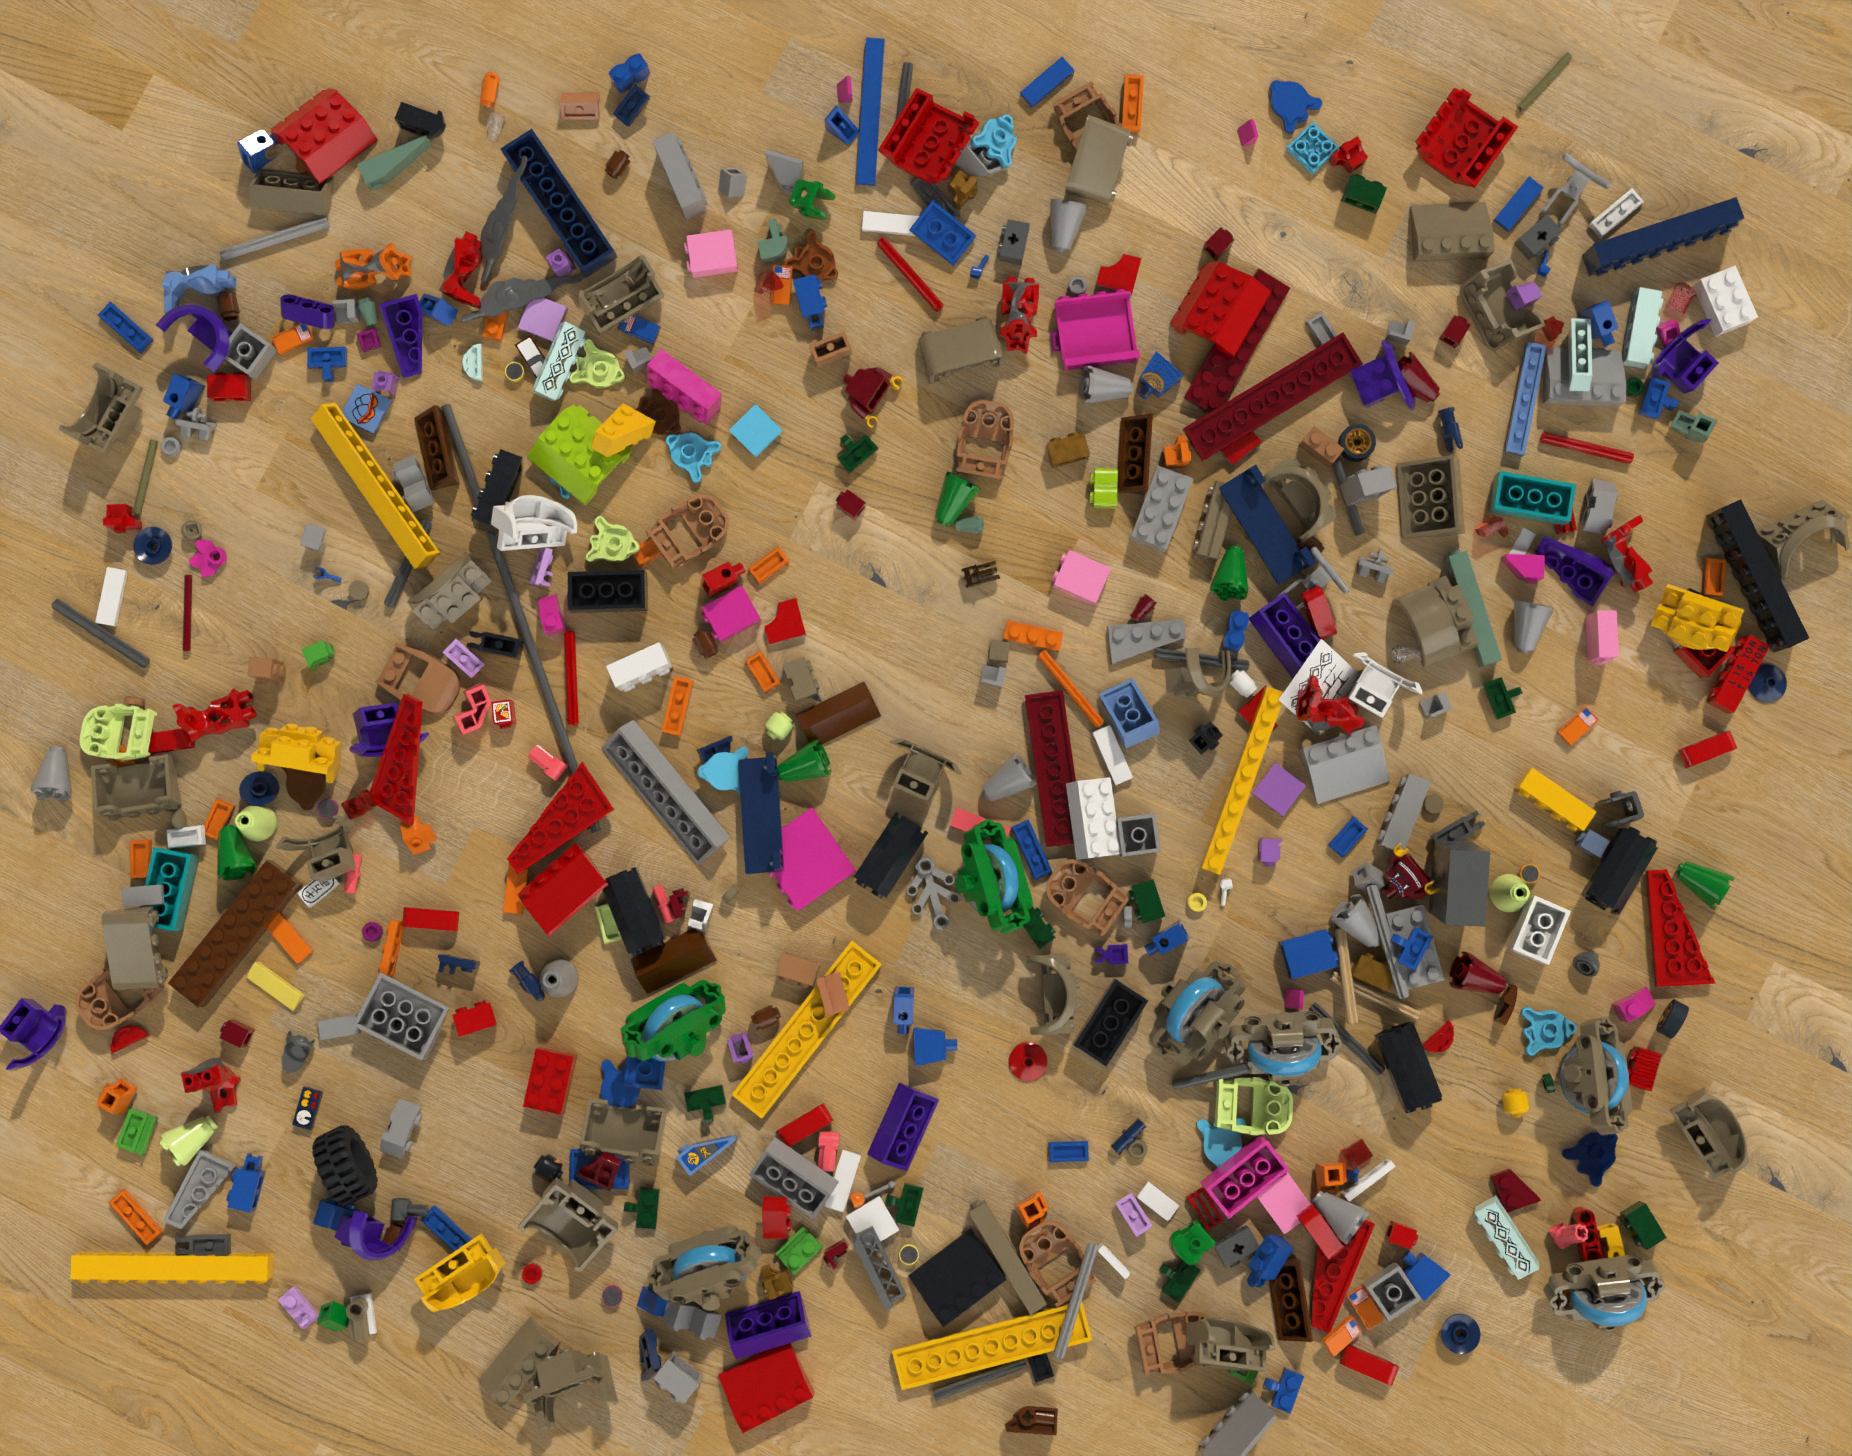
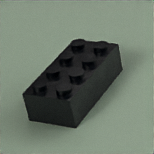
[470,449,523,536]
[568,570,648,613]
[1072,978,1148,1067]

